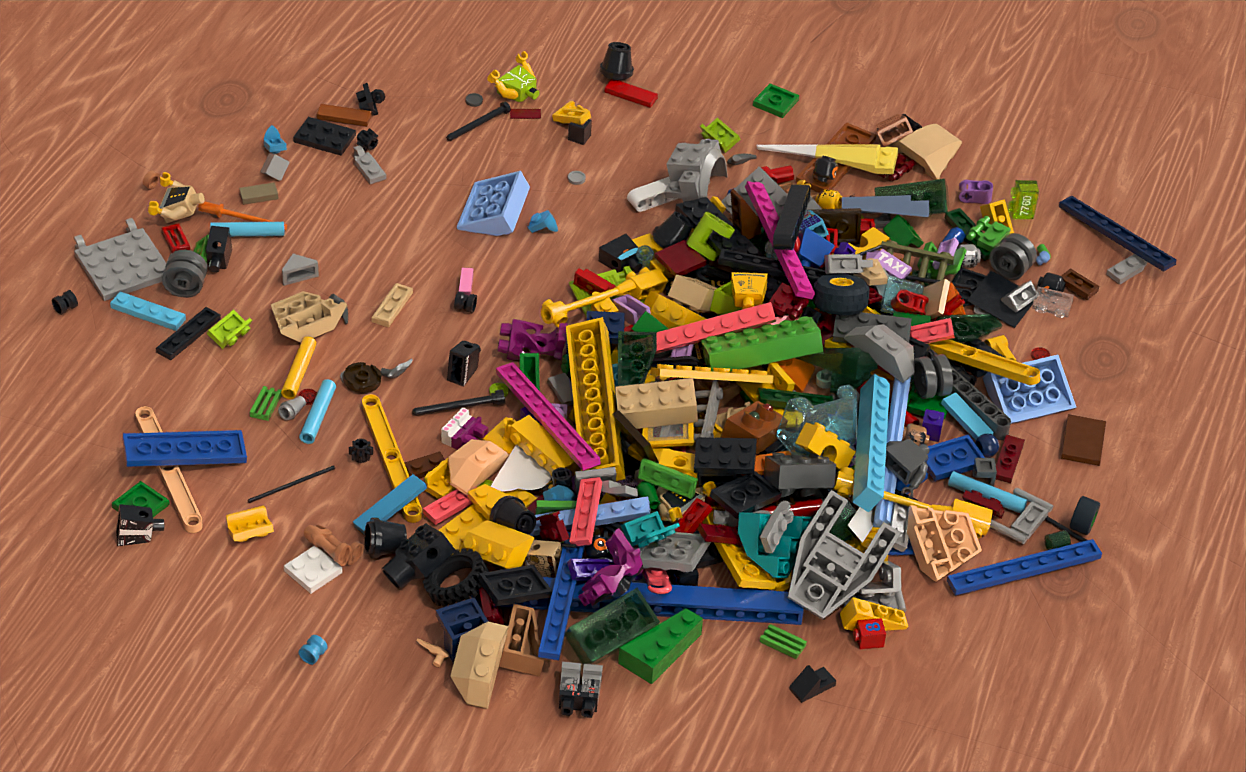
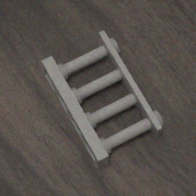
[660,380,723,450]

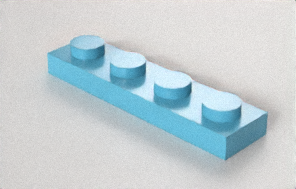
[110,291,186,331]

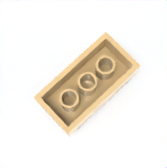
[615,378,698,429]

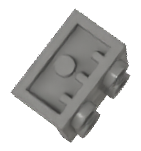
[857,561,901,597]

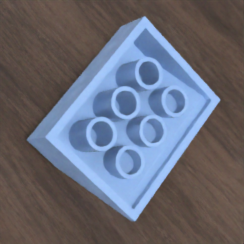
[457,171,530,236]
[982,355,1076,424]

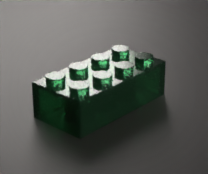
[565,587,660,665]

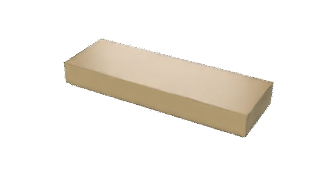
[372,283,413,327]

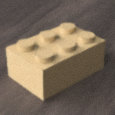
[668,275,717,315]

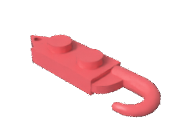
[642,567,672,594]

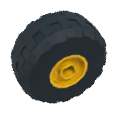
[813,274,869,315]

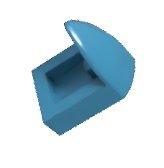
[264,125,287,154]
[528,210,558,233]
[543,485,577,501]

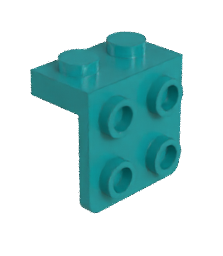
[621,511,680,548]

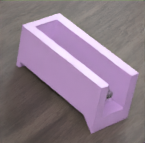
[612,294,651,326]

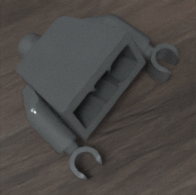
[885,439,929,499]

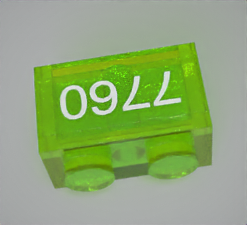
[1008,180,1039,219]

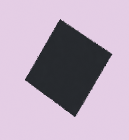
[967,270,1037,328]

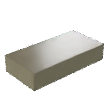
[239,182,278,205]

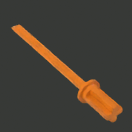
[198,201,287,230]

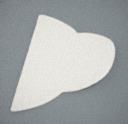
[491,445,552,491]

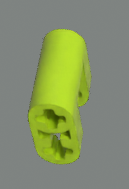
[686,212,735,261]

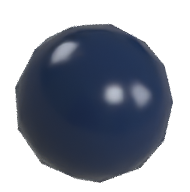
[975,433,999,458]

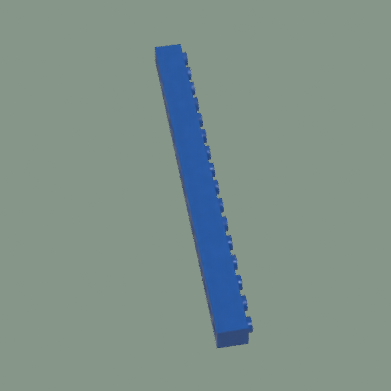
[471,577,803,625]

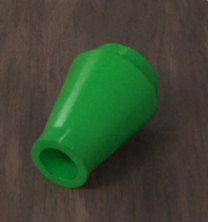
[636,481,661,509]

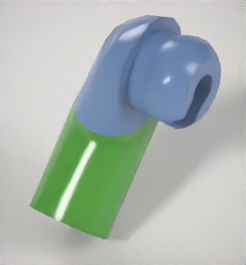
[1036,244,1051,265]

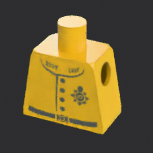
[731,272,767,309]

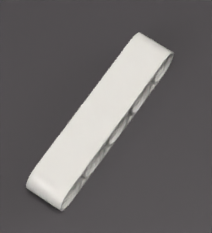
[627,177,710,212]

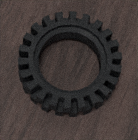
[423,548,489,607]

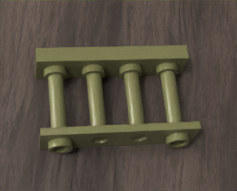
[881,240,954,293]

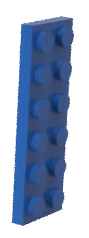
[122,430,247,467]

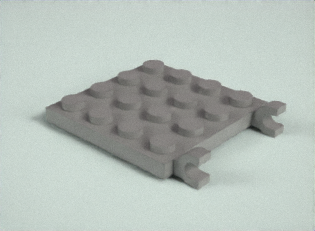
[74,218,166,301]

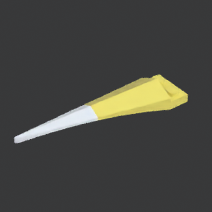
[756,144,898,174]

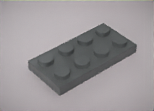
[833,312,912,343]

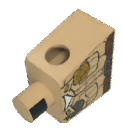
[524,540,562,578]

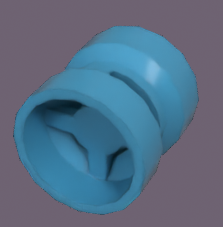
[298,635,328,665]

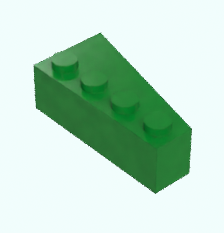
[618,608,703,684]

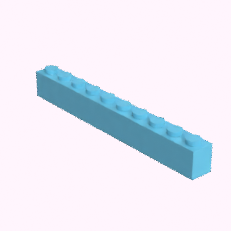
[852,373,890,512]

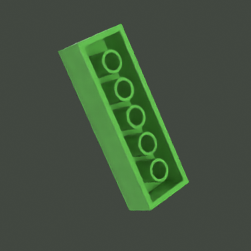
[701,316,823,371]

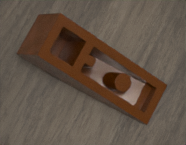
[730,189,762,240]

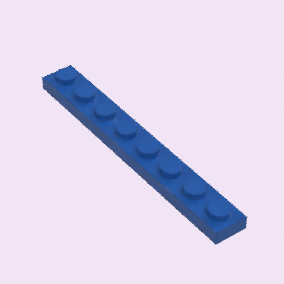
[538,532,585,660]
[947,539,1102,596]

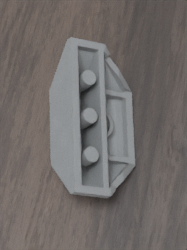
[844,324,915,383]

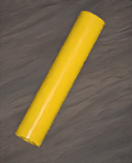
[281,336,316,400]

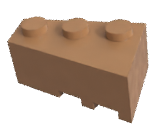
[499,604,544,677]

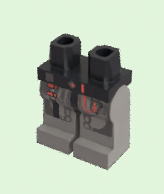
[559,662,603,718]

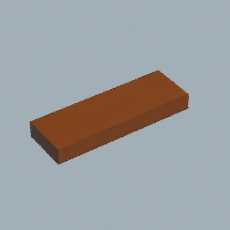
[316,104,372,127]

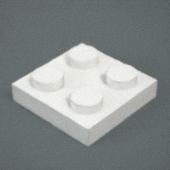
[284,546,342,594]

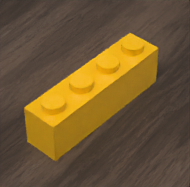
[510,415,580,476]

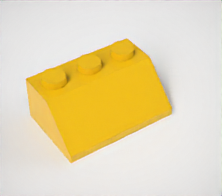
[459,520,534,569]

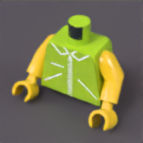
[487,51,540,102]

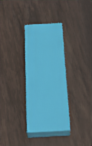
[941,392,994,440]

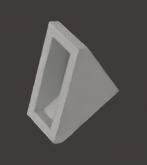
[282,254,319,285]

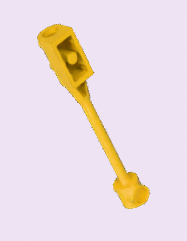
[541,267,668,327]
[832,467,993,539]

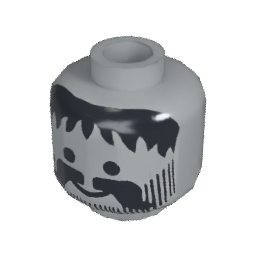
[957,244,981,268]

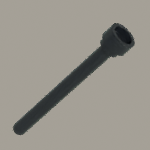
[412,389,505,415]

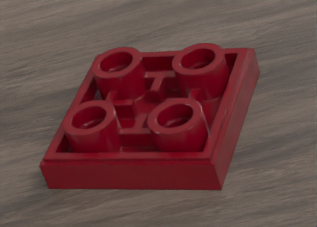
[654,240,706,277]

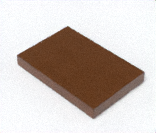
[1061,414,1106,466]

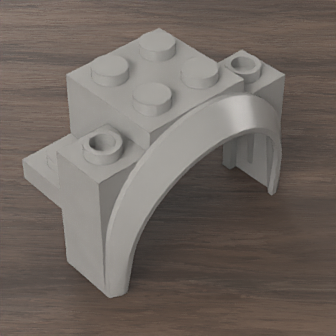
[664,139,728,202]

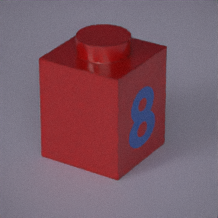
[853,618,886,649]

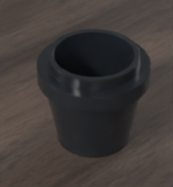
[600,42,634,80]
[652,211,694,249]
[490,496,536,535]
[364,518,407,558]

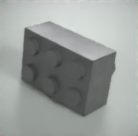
[764,452,836,497]

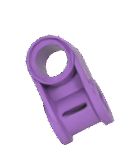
[959,180,993,204]

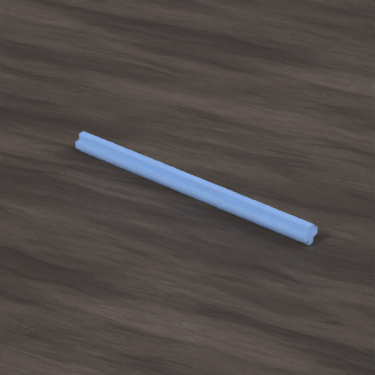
[873,377,911,528]

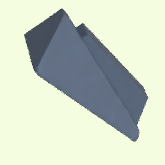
[842,195,929,217]

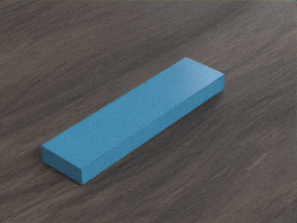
[353,474,427,534]

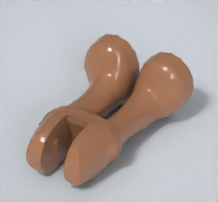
[304,524,364,566]

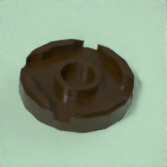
[343,362,382,393]

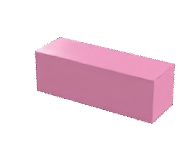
[459,268,473,295]

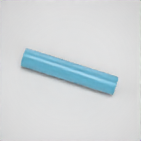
[210,222,285,237]
[299,379,336,444]
[948,471,1027,514]

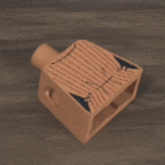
[876,114,913,147]

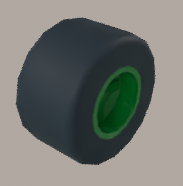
[1069,496,1100,535]

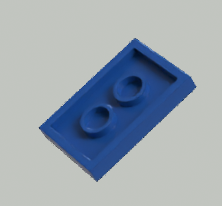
[927,434,985,481]

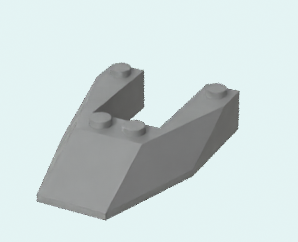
[787,490,901,620]

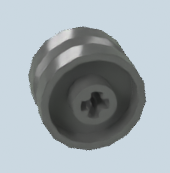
[989,233,1037,280]
[162,250,208,298]
[913,354,953,399]

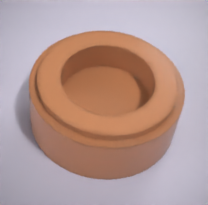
[143,170,160,189]

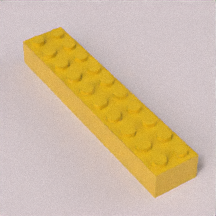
[566,317,625,481]

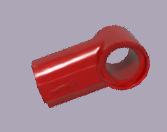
[761,165,794,183]

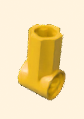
[984,335,1016,361]

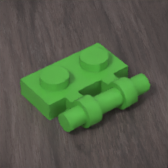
[966,216,1011,252]

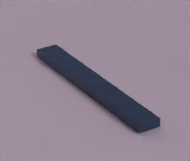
[1059,196,1177,272]

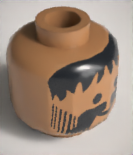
[902,423,930,446]

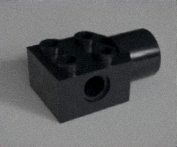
[381,523,456,590]

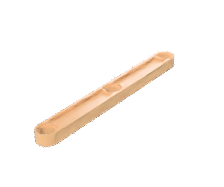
[135,406,203,533]

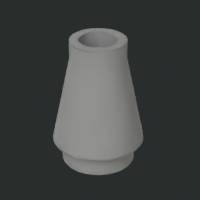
[278,396,306,420]

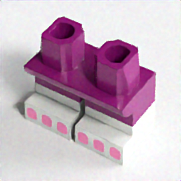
[441,407,488,450]

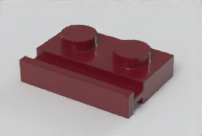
[962,490,1005,519]
[536,511,570,542]

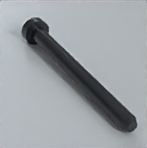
[446,101,511,141]

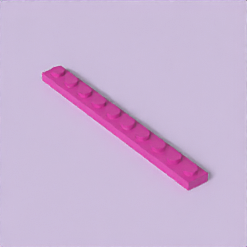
[745,181,815,299]
[496,362,601,471]

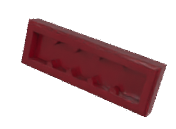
[996,435,1025,483]
[698,523,742,545]

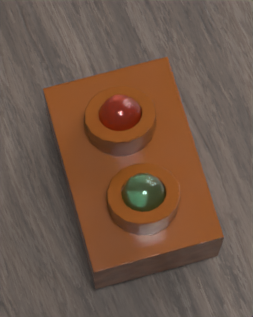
[720,401,789,455]

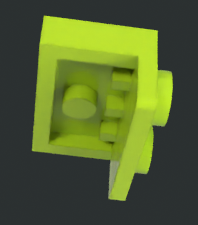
[700,118,741,153]
[207,309,253,349]

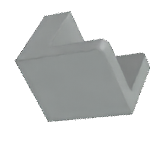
[260,153,290,180]

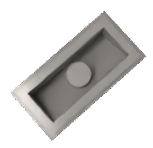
[1001,280,1039,313]

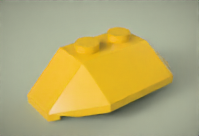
[643,290,706,329]

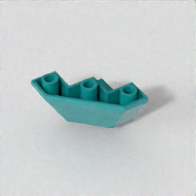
[738,512,813,578]

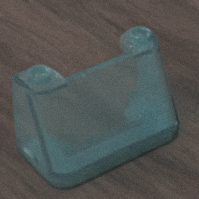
[776,384,857,455]

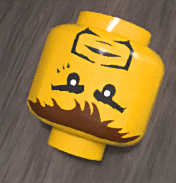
[815,189,842,209]

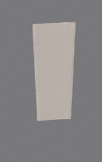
[848,506,876,543]

